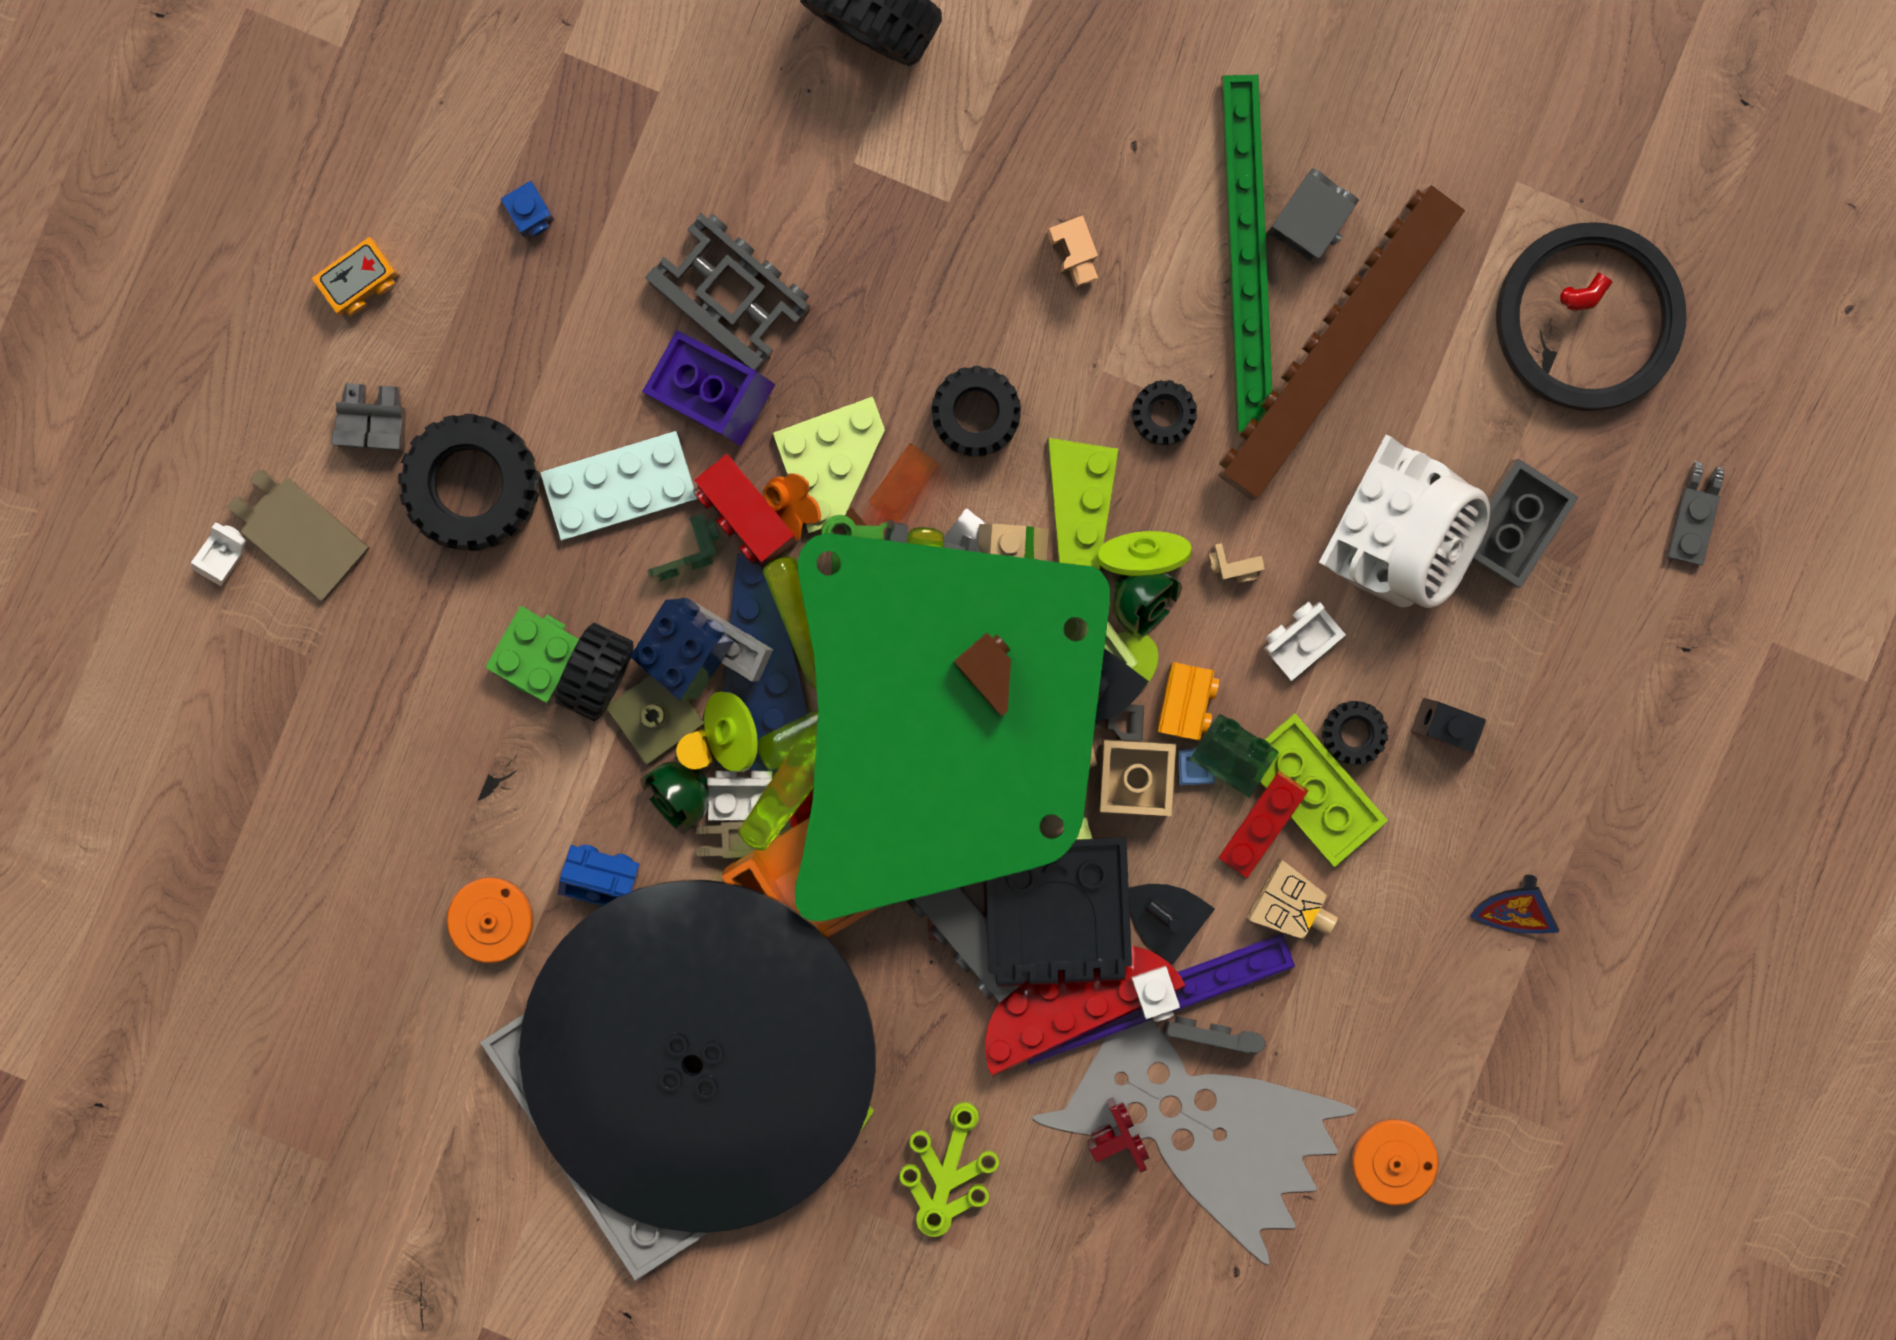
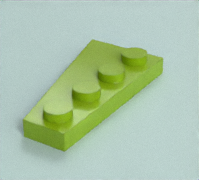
[1048,438,1119,570]

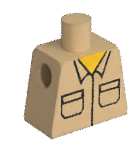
[1247,858,1338,939]

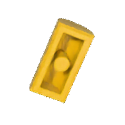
[676,729,713,769]

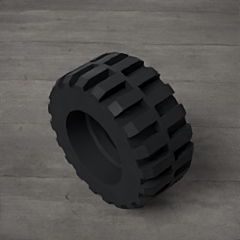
[800,0,942,66]
[398,414,540,551]

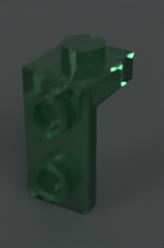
[647,514,720,582]

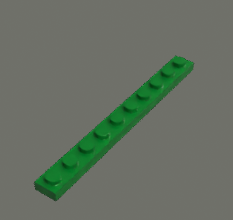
[1221,74,1272,433]

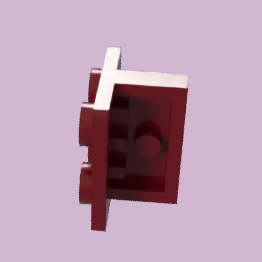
[1087,1097,1149,1173]

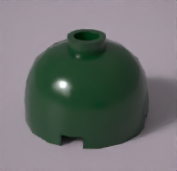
[1113,572,1182,637]
[640,761,709,834]

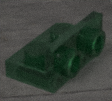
[1190,714,1279,798]

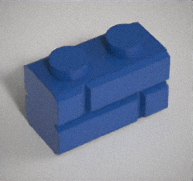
[558,845,640,906]

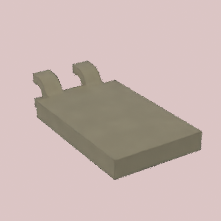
[226,469,370,601]

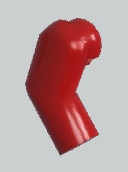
[1560,272,1613,312]

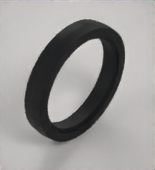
[1496,222,1687,411]

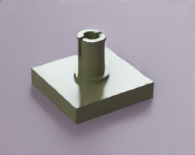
[607,675,705,764]

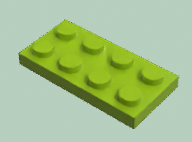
[1240,713,1388,867]

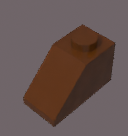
[953,633,1011,717]

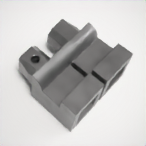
[332,383,406,451]

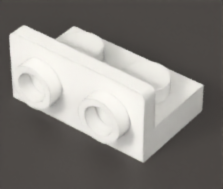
[707,770,780,821]

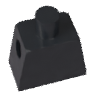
[1411,698,1487,754]

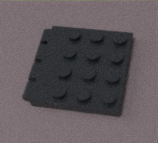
[984,837,1132,987]

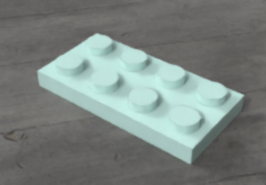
[540,431,698,541]

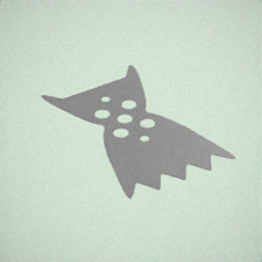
[1032,1020,1357,1264]

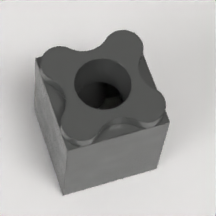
[1267,168,1359,265]

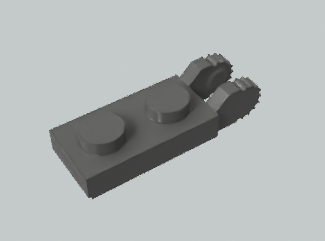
[1666,461,1725,566]
[1163,1016,1266,1054]

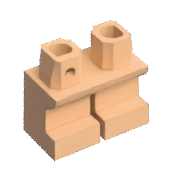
[1046,215,1098,288]

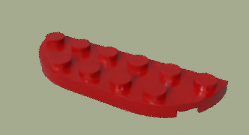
[985,946,1186,1077]

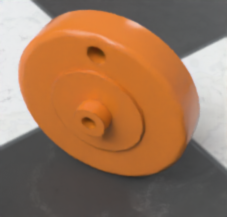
[447,877,534,963]
[1352,1119,1438,1206]

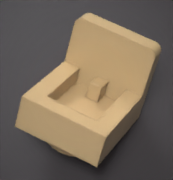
[1208,543,1265,583]

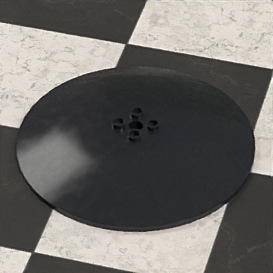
[520,880,876,1233]

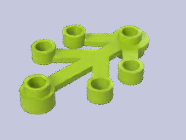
[900,1101,999,1237]

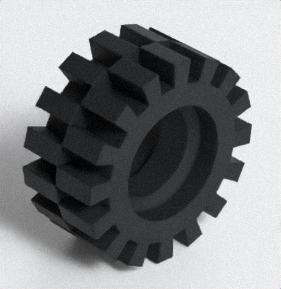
[1132,380,1197,445]
[1322,701,1389,765]

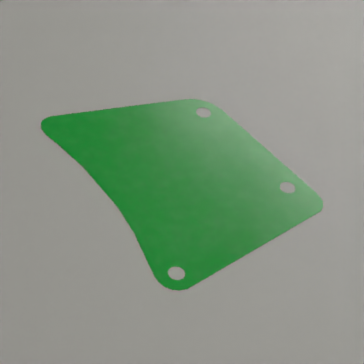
[795,533,1110,921]

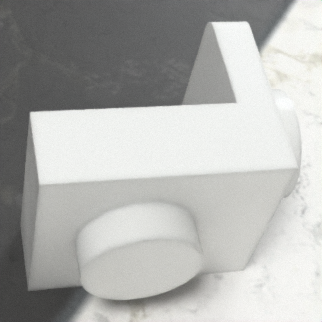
[190,522,246,586]
[1131,966,1180,1022]

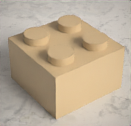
[1098,739,1176,816]

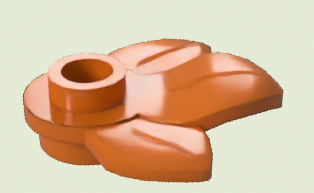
[763,473,821,541]

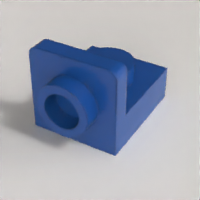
[500,181,554,237]

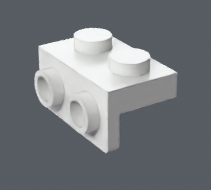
[1263,602,1346,681]

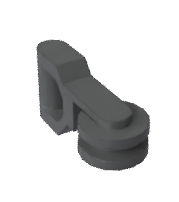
[1095,704,1144,741]

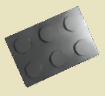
[1472,459,1579,588]

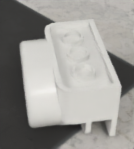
[1319,435,1490,608]

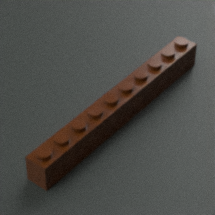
[1218,185,1465,501]

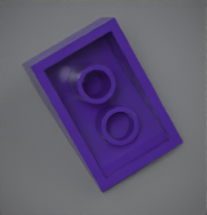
[642,330,776,446]

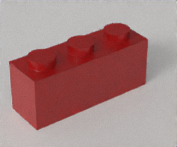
[694,454,796,568]

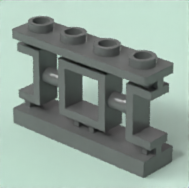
[645,213,810,371]

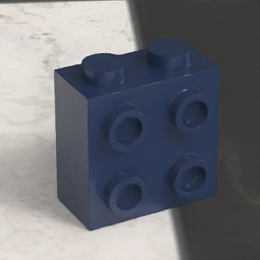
[630,598,734,701]

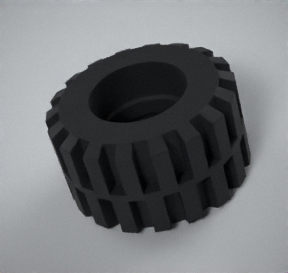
[932,366,1021,457]
[555,622,633,722]

